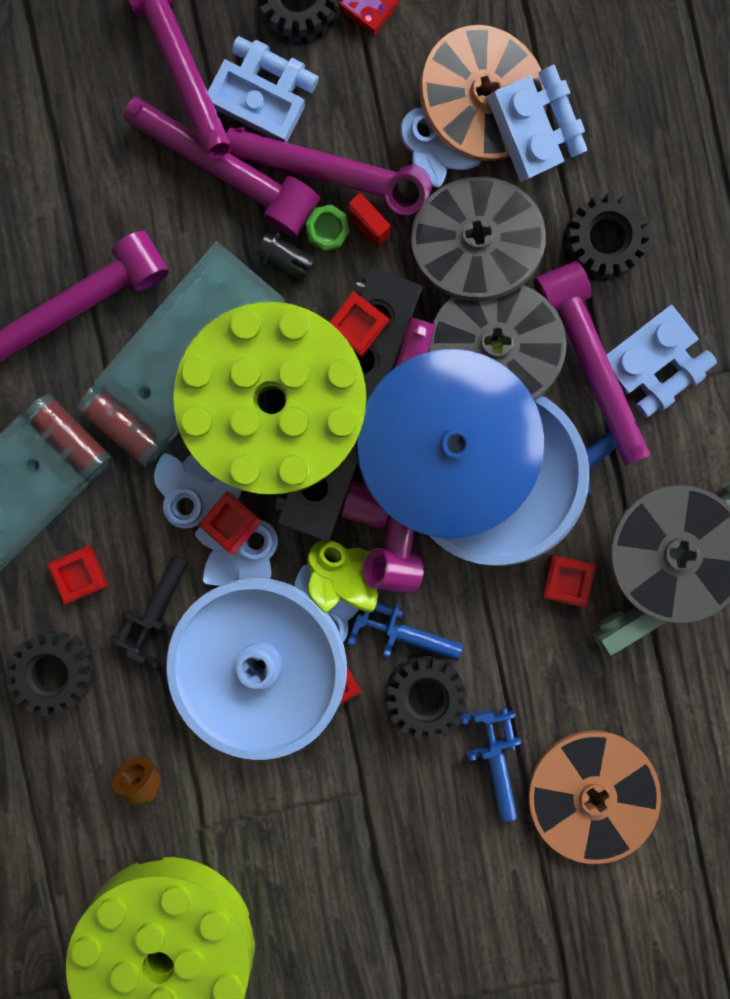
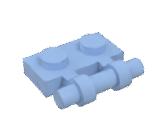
[208,36,319,142]
[486,64,587,182]
[606,304,717,418]

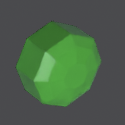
[304,205,350,252]

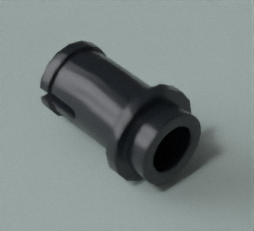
[256,232,316,283]

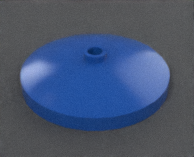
[356,349,544,538]

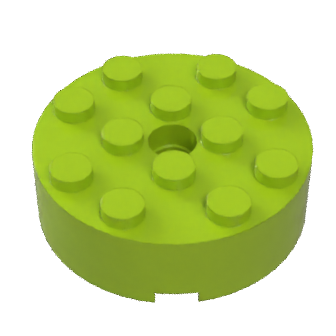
[173,302,366,494]
[66,857,255,999]

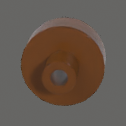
[112,757,161,805]

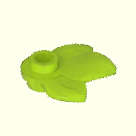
[307,540,378,613]

